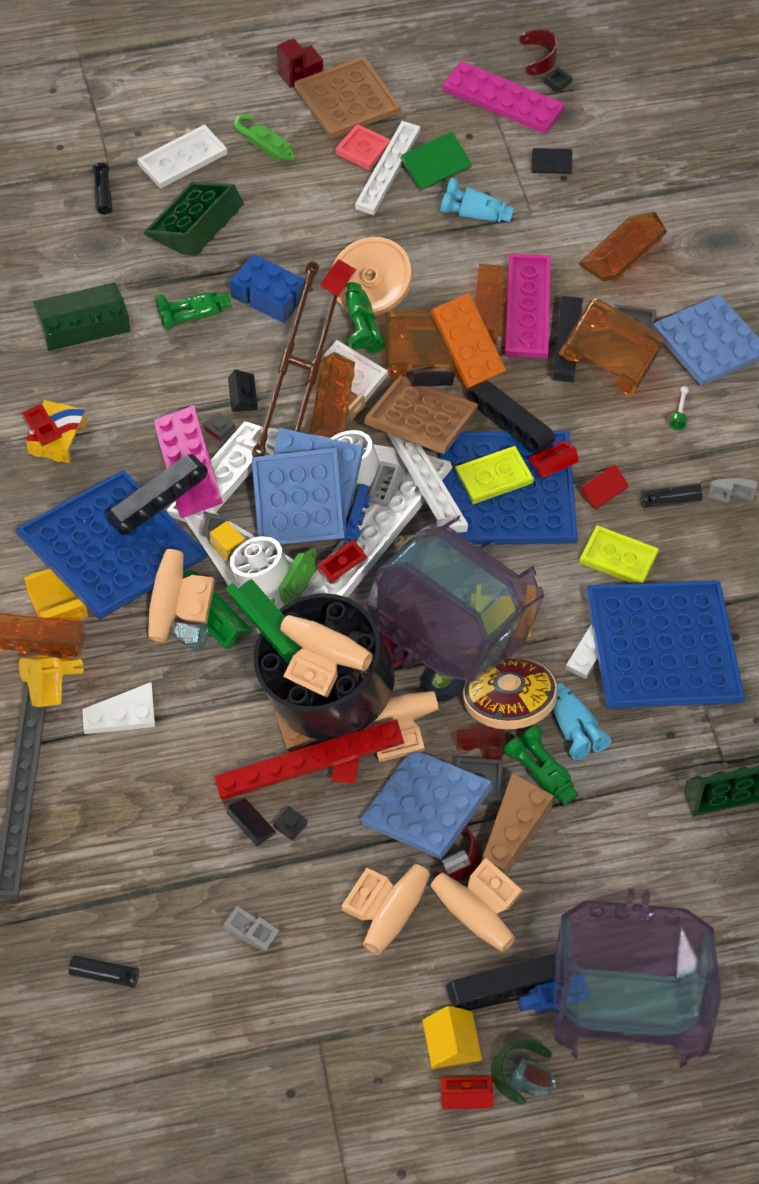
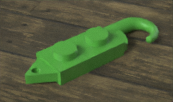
[234,114,294,161]
[270,549,317,607]

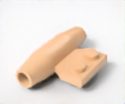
[148,549,215,642]
[280,615,372,697]
[363,691,439,762]
[430,858,524,952]
[342,864,430,955]

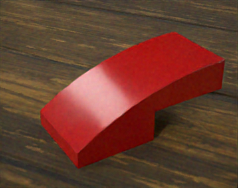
[320,259,357,297]
[22,404,62,447]

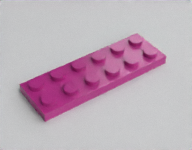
[442,61,565,134]
[505,253,551,359]
[153,405,223,519]

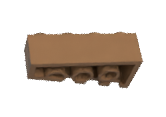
[482,773,554,875]

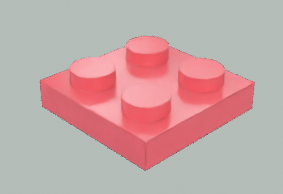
[335,124,391,170]

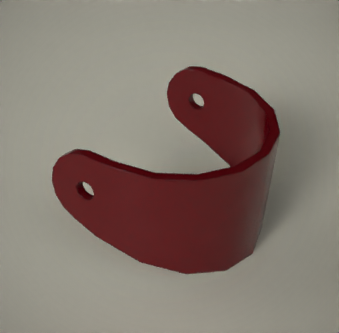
[519,29,558,75]
[433,826,483,880]

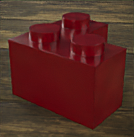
[277,38,323,88]

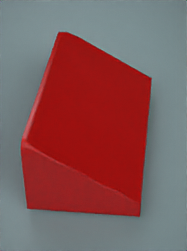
[528,441,579,478]
[581,464,629,510]
[317,540,367,583]
[441,1077,494,1109]

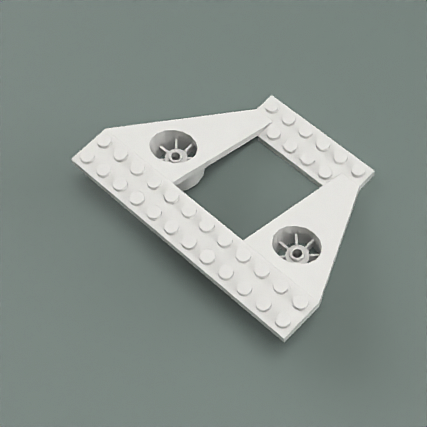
[167,422,452,633]

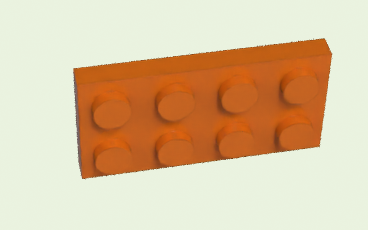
[430,293,506,389]

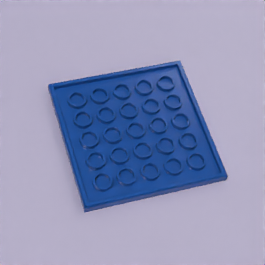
[439,431,578,545]
[16,470,207,620]
[586,581,745,709]

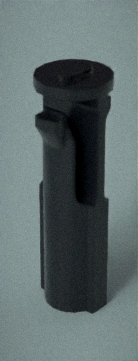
[92,162,113,215]
[640,483,703,508]
[69,955,139,988]

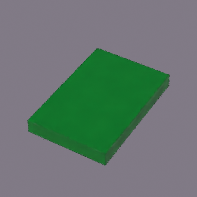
[400,132,472,191]

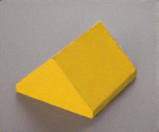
[422,1006,482,1069]

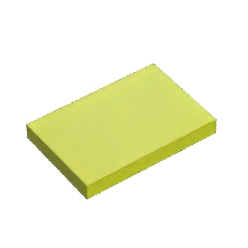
[455,446,534,504]
[579,525,659,584]

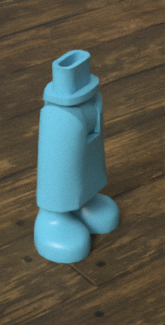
[440,177,514,222]
[553,683,611,761]

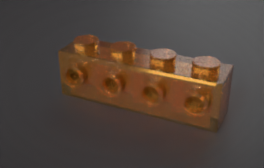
[475,264,508,344]
[310,352,355,438]
[0,613,86,658]

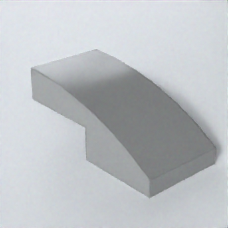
[708,478,758,502]
[441,850,470,875]
[222,905,279,951]

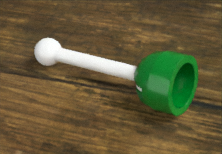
[669,386,689,431]

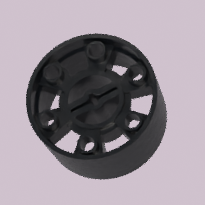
[254,593,395,740]

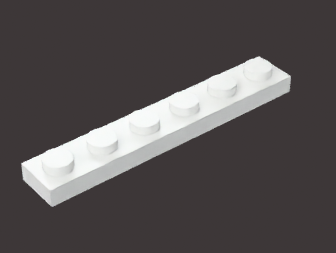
[355,121,420,215]

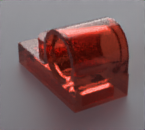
[456,727,505,760]

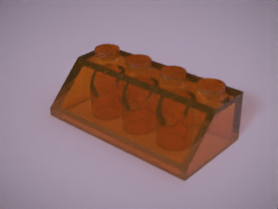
[579,212,667,282]

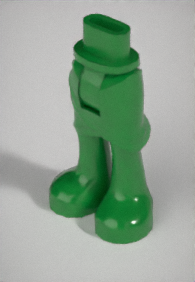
[345,282,385,353]
[155,292,232,330]
[504,725,578,805]

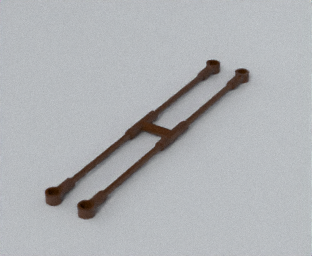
[252,261,340,457]

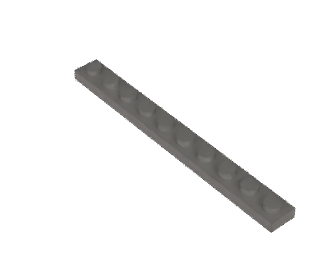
[0,682,47,900]

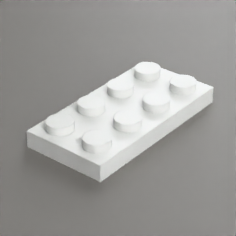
[137,125,227,189]

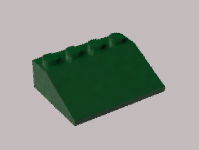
[144,182,244,255]
[33,282,131,351]
[684,765,759,817]

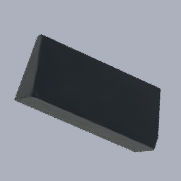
[531,148,573,174]
[228,369,258,412]
[406,371,455,386]
[227,799,276,847]

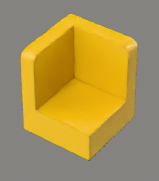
[210,521,245,562]

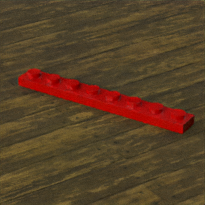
[215,719,405,800]

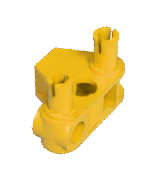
[19,655,84,707]

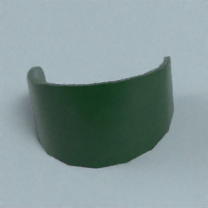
[490,1040,552,1105]

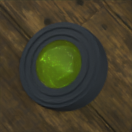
[423,662,465,702]

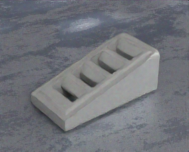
[369,461,405,507]

